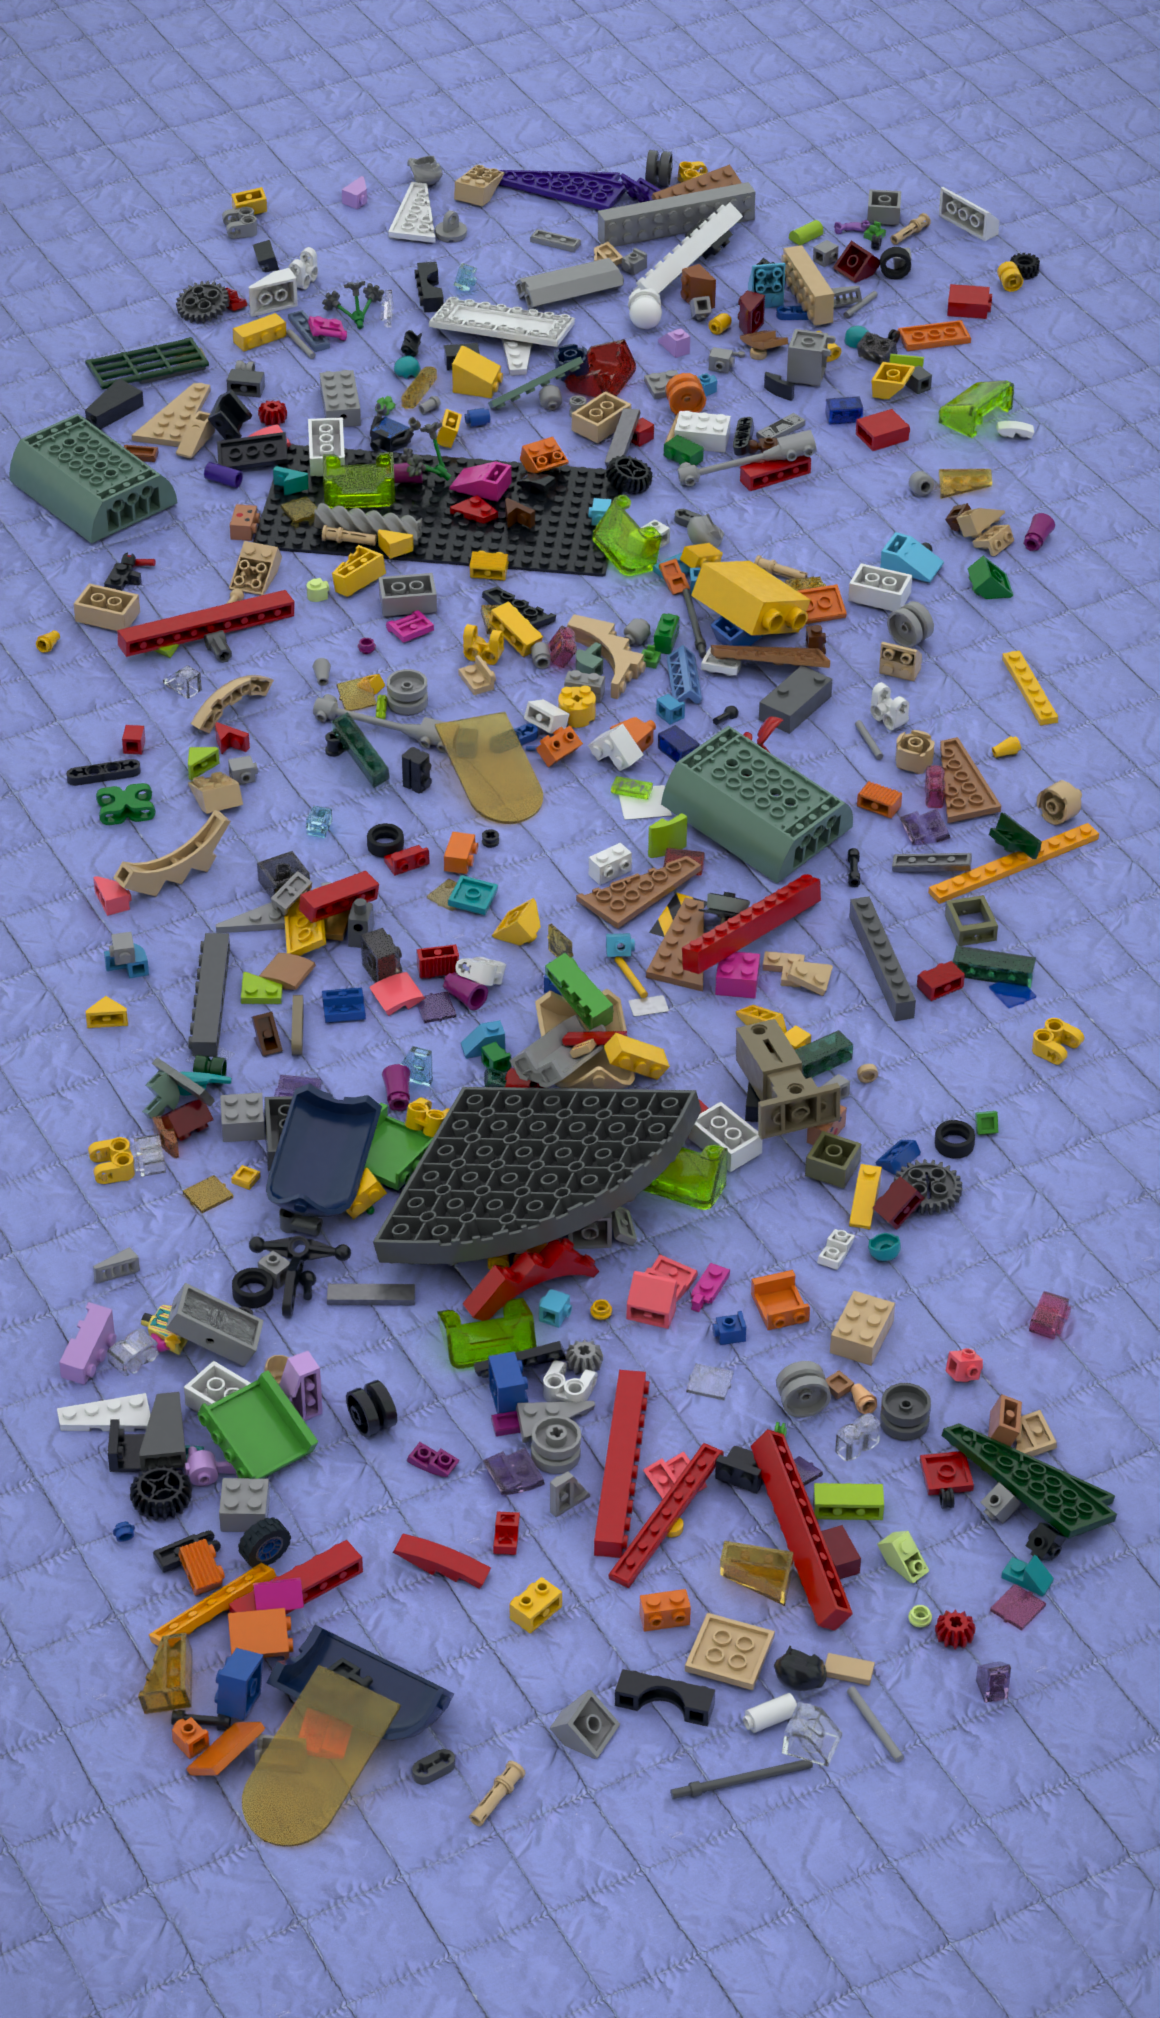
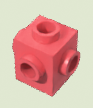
[945,1348,983,1382]

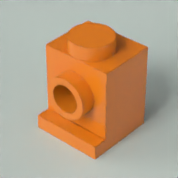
[172,1717,209,1759]

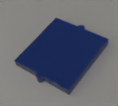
[989,975,1037,1009]

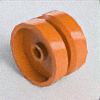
[665,373,706,415]

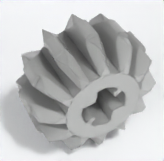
[565,1339,603,1375]

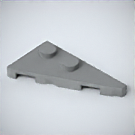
[216,902,285,933]
[516,1401,595,1443]

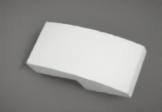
[996,421,1034,439]
[817,1229,855,1270]

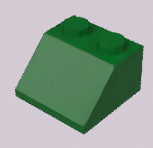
[967,555,1013,599]

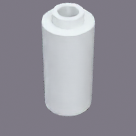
[743,1693,799,1733]

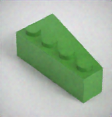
[545,953,614,1030]

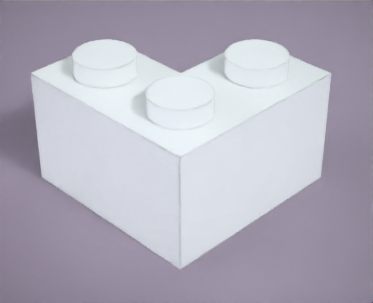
[587,724,644,771]

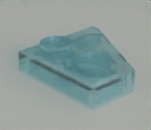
[400,1046,433,1087]

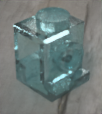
[306,805,333,838]

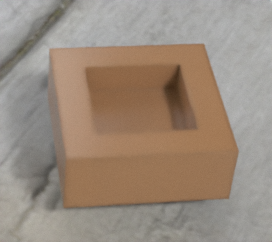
[826,1370,854,1399]

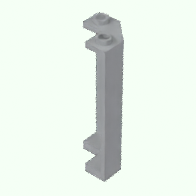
[515,258,624,310]
[509,1015,607,1088]

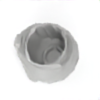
[407,156,443,186]
[687,513,724,548]

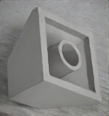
[549,1690,620,1759]

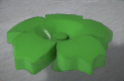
[375,396,396,416]

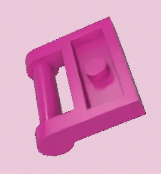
[308,316,347,341]
[386,610,434,643]

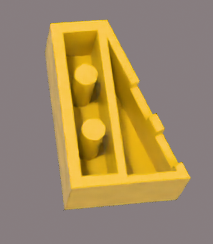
[332,545,386,597]

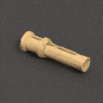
[890,213,931,245]
[322,525,377,546]
[754,555,808,584]
[469,1761,526,1827]

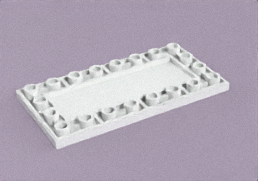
[429,297,575,347]

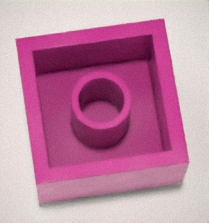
[715,952,760,999]

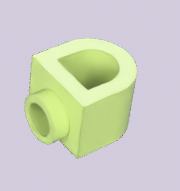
[306,578,330,602]

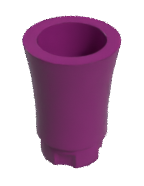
[386,462,423,484]
[1023,513,1055,551]
[443,972,488,1011]
[382,1064,411,1112]

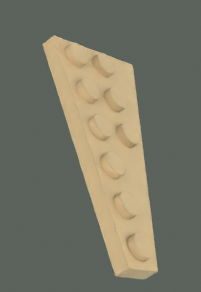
[132,383,211,447]

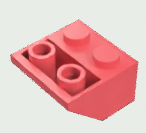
[626,1271,677,1329]

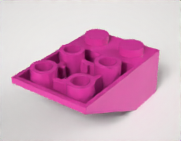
[449,461,512,502]

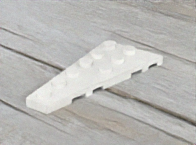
[388,182,436,243]

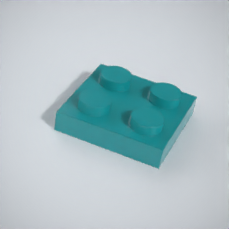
[448,875,498,915]

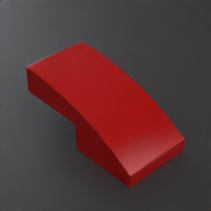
[493,1511,520,1555]

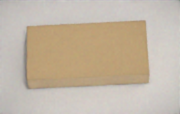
[825,1653,875,1686]

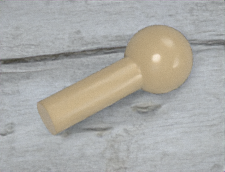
[226,589,244,604]

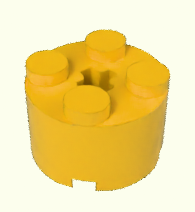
[558,686,596,728]

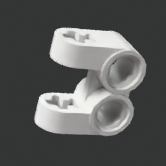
[288,247,318,290]
[870,682,909,730]
[455,957,506,986]
[543,1360,598,1402]

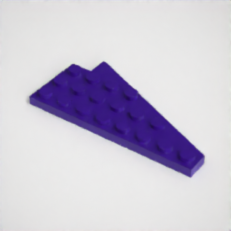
[499,170,627,210]

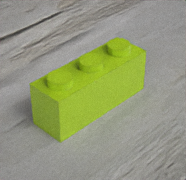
[813,1483,884,1520]

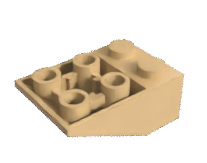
[454,165,504,206]
[229,541,282,595]
[188,772,243,814]

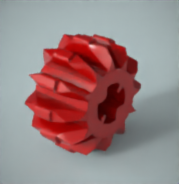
[258,400,288,426]
[935,1609,976,1650]

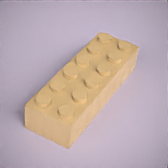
[781,245,834,326]

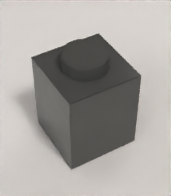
[905,365,932,394]

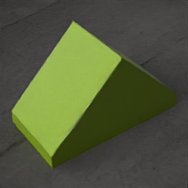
[188,747,220,781]

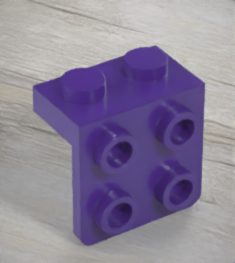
[620,173,660,203]

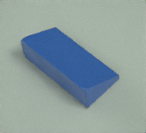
[875,1140,921,1175]

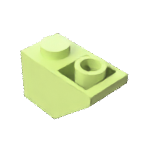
[877,1531,929,1583]

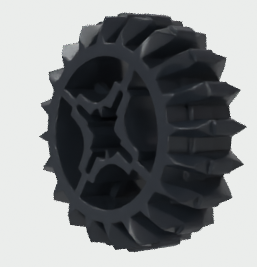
[606,455,653,495]
[130,1464,192,1521]

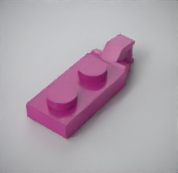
[691,1263,730,1312]

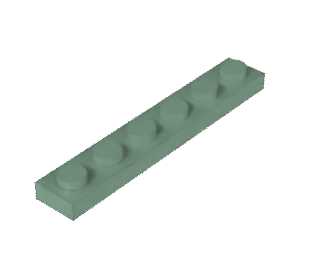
[488,356,584,409]

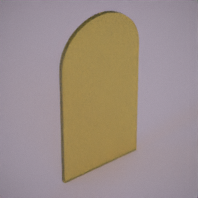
[435,712,543,824]
[242,1665,401,1847]

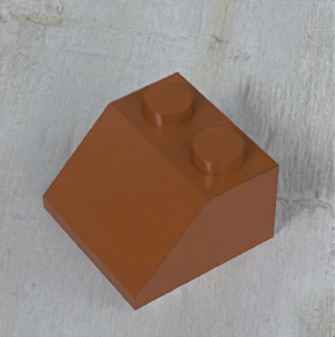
[680,264,716,309]

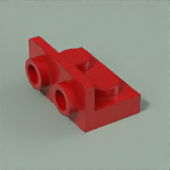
[384,845,430,876]

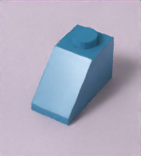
[461,1020,506,1059]

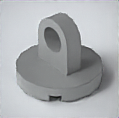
[435,210,467,242]

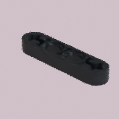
[733,417,754,456]
[66,759,141,786]

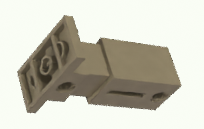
[736,1019,841,1140]

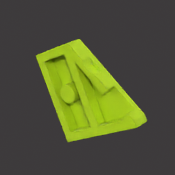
[241,972,283,1004]

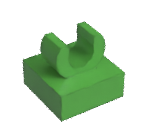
[864,221,886,241]
[641,645,661,669]
[975,1111,999,1135]

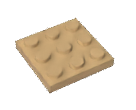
[685,1613,775,1690]

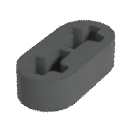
[674,509,702,528]
[412,1749,455,1785]

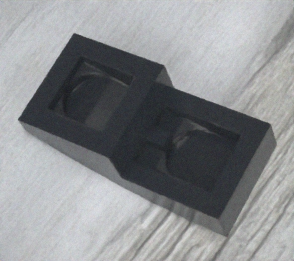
[764,372,795,401]
[517,473,555,491]

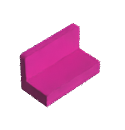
[253,1577,304,1611]

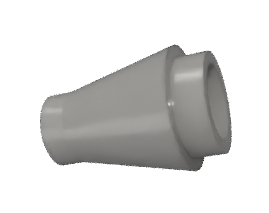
[312,658,331,686]

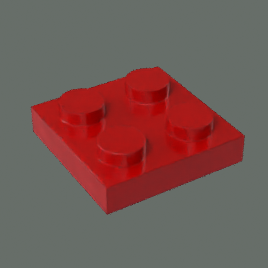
[920,1451,974,1495]

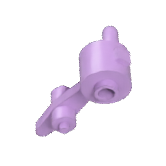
[184,1446,238,1486]

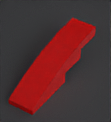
[393,1534,491,1589]

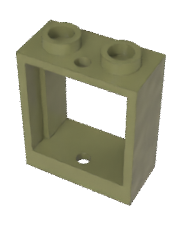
[945,895,998,946]

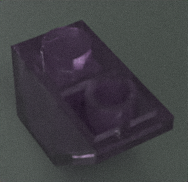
[976,1661,1011,1703]

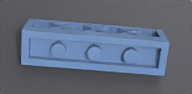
[666,645,702,704]

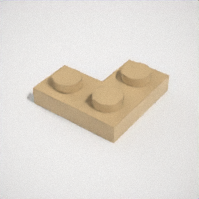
[763,951,805,987]

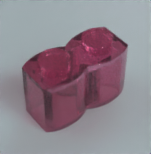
[549,626,577,668]
[924,765,945,808]
[1029,1291,1072,1339]

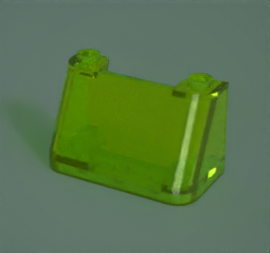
[939,380,1014,438]
[323,452,395,508]
[592,494,662,576]
[643,1145,728,1210]
[437,1298,536,1369]

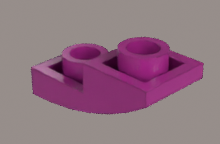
[407,1442,459,1477]

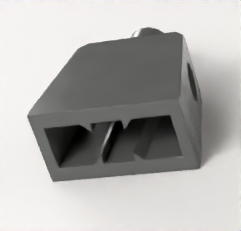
[348,898,375,949]

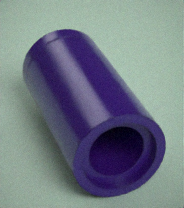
[204,462,243,488]

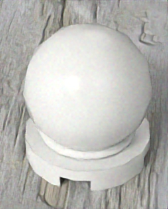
[628,288,662,329]

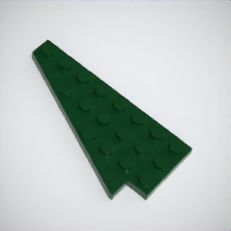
[941,1423,1117,1539]

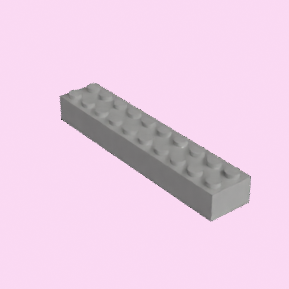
[598,182,756,247]

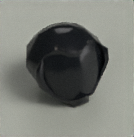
[774,1646,827,1691]

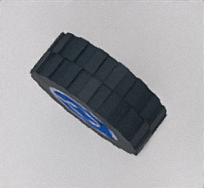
[238,1517,291,1568]

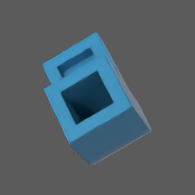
[104,943,149,979]

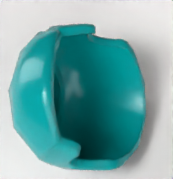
[844,325,871,348]
[394,356,421,379]
[868,1233,901,1262]

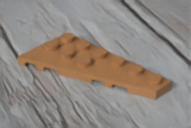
[710,645,830,668]
[940,737,1001,823]
[576,856,701,929]
[646,898,704,992]

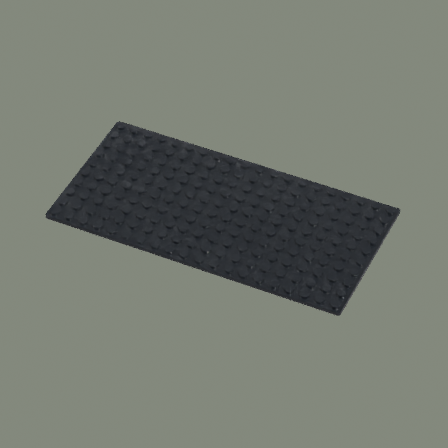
[253,444,623,577]

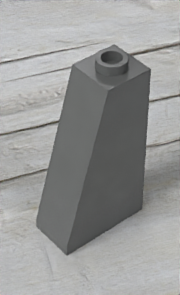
[139,1392,186,1471]

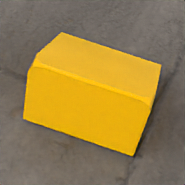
[357,674,385,695]

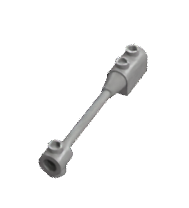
[677,430,817,486]
[313,694,460,753]

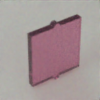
[990,1584,1046,1631]

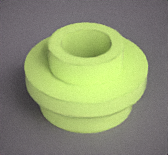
[908,1605,932,1627]

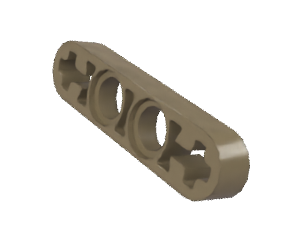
[291,995,304,1055]

